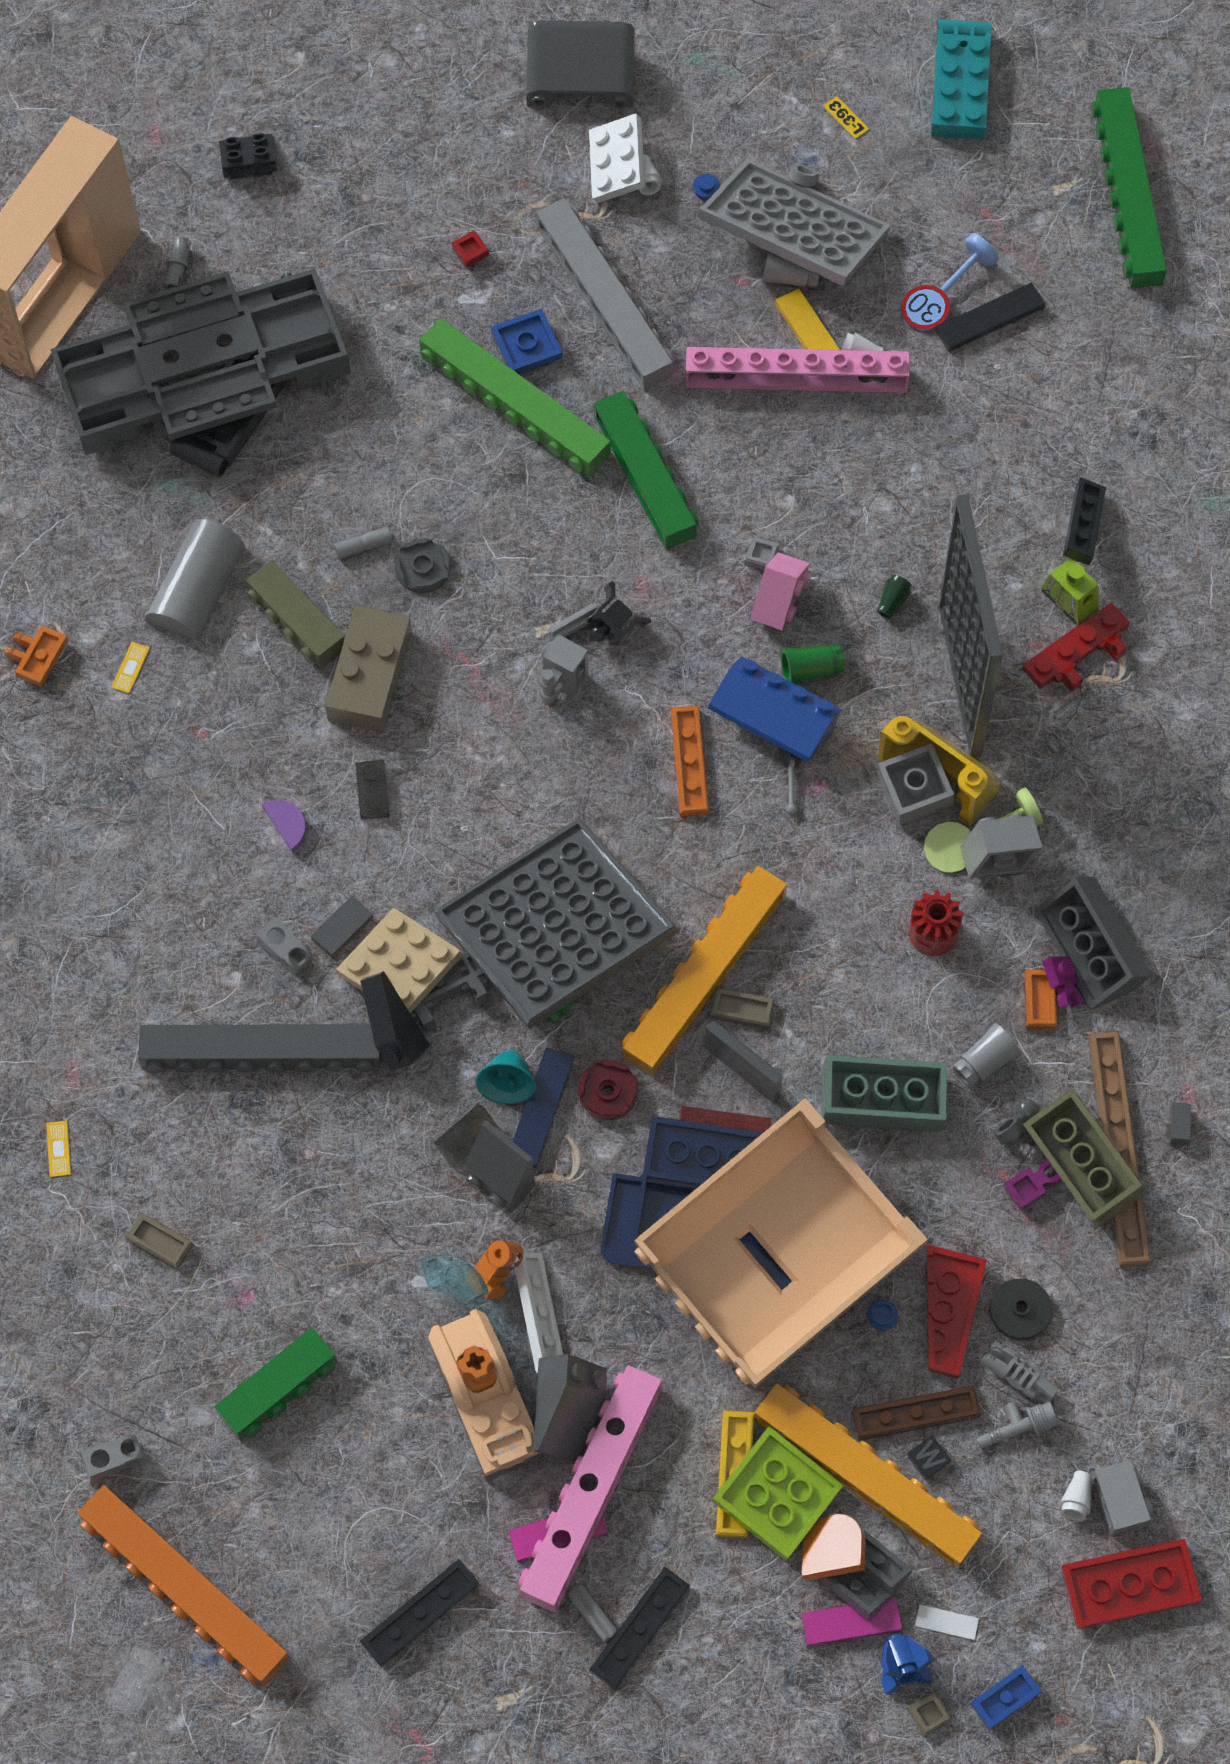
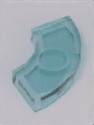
[420,1255,489,1305]

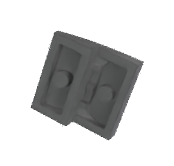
[821,1530,913,1621]

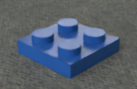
[491,309,563,374]

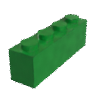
[214,1327,338,1441]

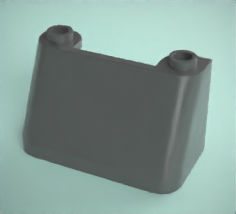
[526,20,635,109]

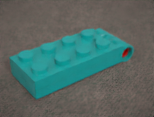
[931,19,991,140]

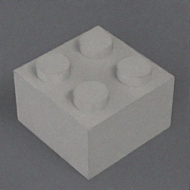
[877,743,954,826]
[960,814,1042,878]

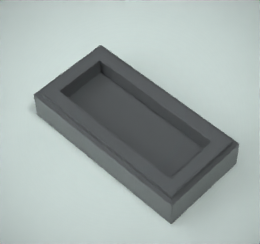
[311,896,374,958]

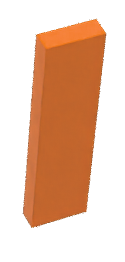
[671,706,709,817]

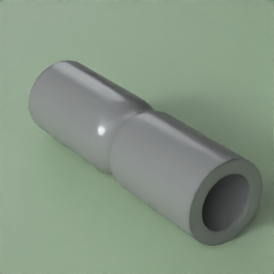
[334,527,393,560]

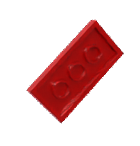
[1061,1539,1202,1630]

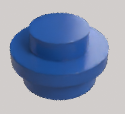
[693,174,720,201]
[867,1300,898,1331]

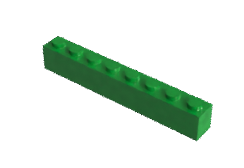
[1091,87,1167,289]

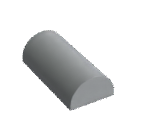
[145,519,244,641]

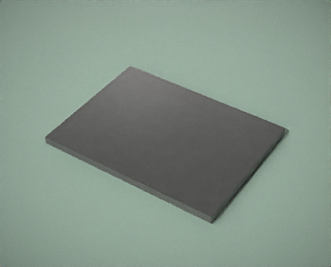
[938,494,1003,758]

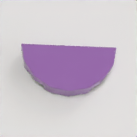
[262,800,306,853]

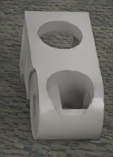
[257,917,313,975]
[80,1435,144,1485]

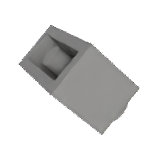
[1092,1460,1153,1537]

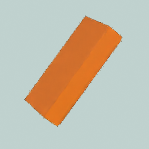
[1024,970,1057,1029]

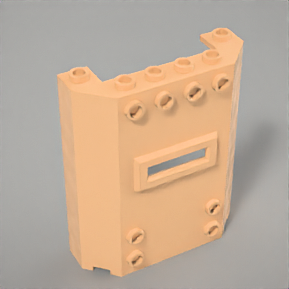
[634,1098,928,1388]

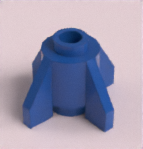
[881,1634,933,1695]

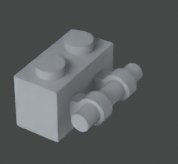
[539,634,589,704]

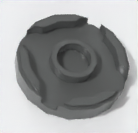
[394,538,451,593]

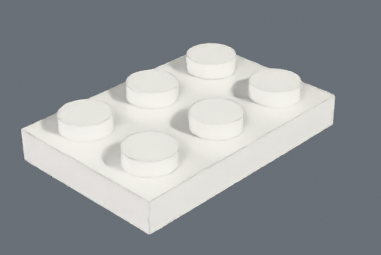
[589,113,645,203]

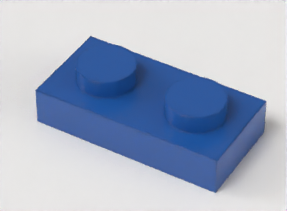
[970,1665,1042,1731]

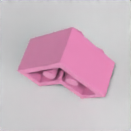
[750,552,811,630]

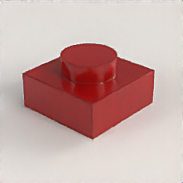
[451,230,489,268]

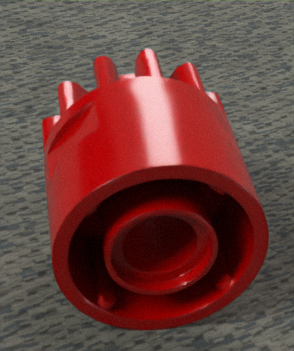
[908,890,963,956]

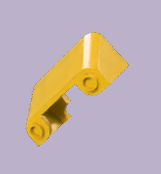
[877,716,1000,827]

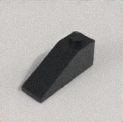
[360,971,430,1071]

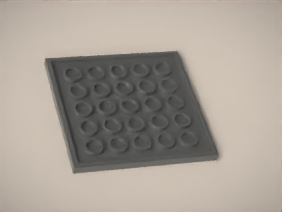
[434,818,678,1029]

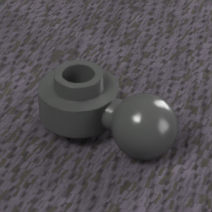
[994,1099,1039,1145]

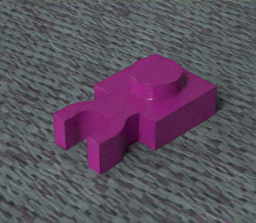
[1042,956,1083,1008]
[1003,1160,1061,1211]

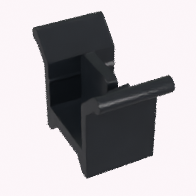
[586,581,651,646]

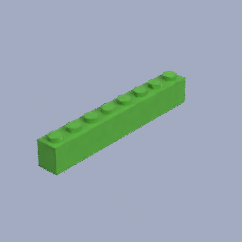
[419,318,611,477]

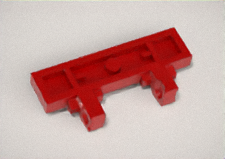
[1022,602,1130,692]

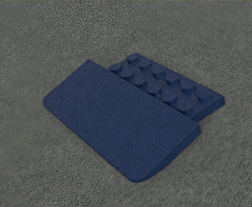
[601,1116,792,1289]

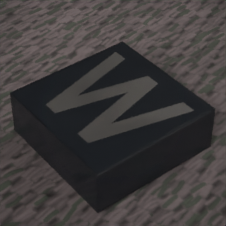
[907,1435,951,1480]

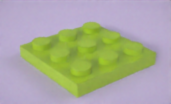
[711,1426,843,1561]

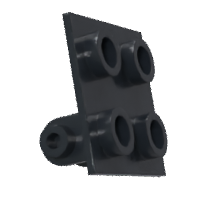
[219,133,277,180]

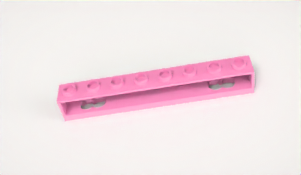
[686,347,909,393]
[518,1365,663,1613]

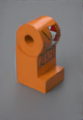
[466,1240,523,1300]

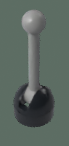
[779,748,802,815]

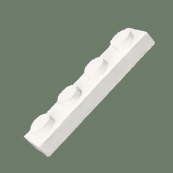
[514,1252,563,1373]

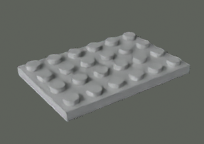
[698,159,890,286]

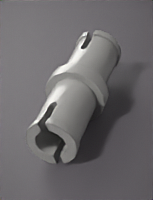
[163,236,192,290]

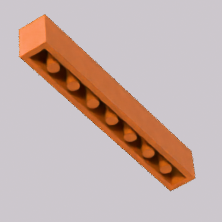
[77,1485,290,1687]

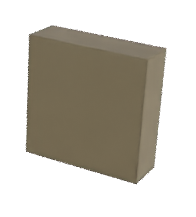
[907,1691,952,1737]

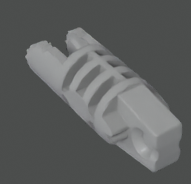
[980,1342,1058,1404]

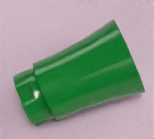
[780,644,845,685]

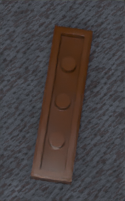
[852,1385,981,1441]

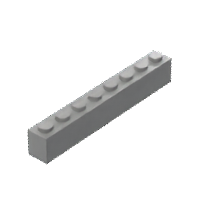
[536,198,675,391]

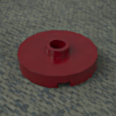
[578,1060,638,1120]

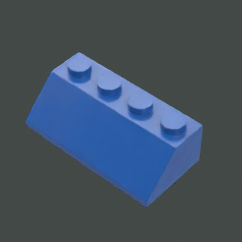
[708,656,842,762]

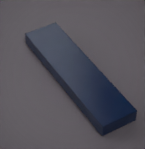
[512,1047,574,1168]

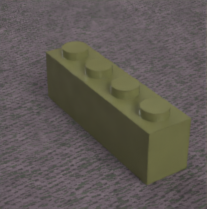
[246,560,345,669]

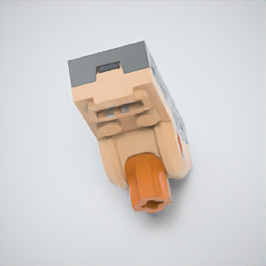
[428,1309,544,1482]

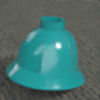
[475,1049,536,1104]

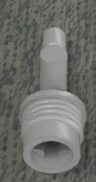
[976,1401,1059,1449]

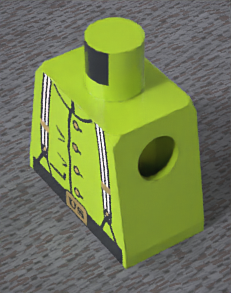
[1041,558,1099,626]

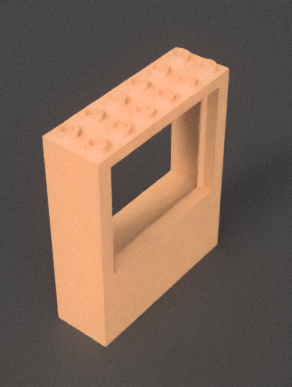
[0,116,141,380]

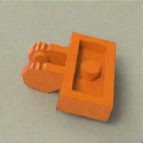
[4,625,68,687]

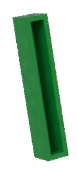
[594,390,699,550]

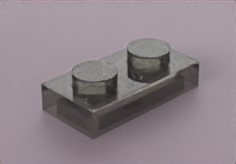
[355,760,390,820]
[434,1103,499,1168]

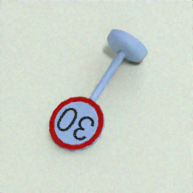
[901,233,999,331]

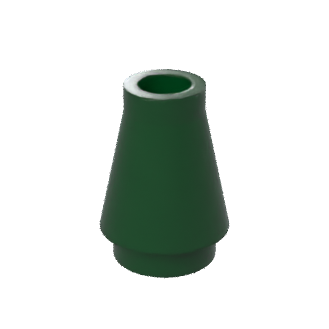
[876,575,912,619]

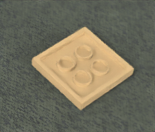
[336,907,462,1013]

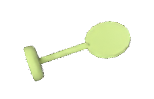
[924,787,1043,873]

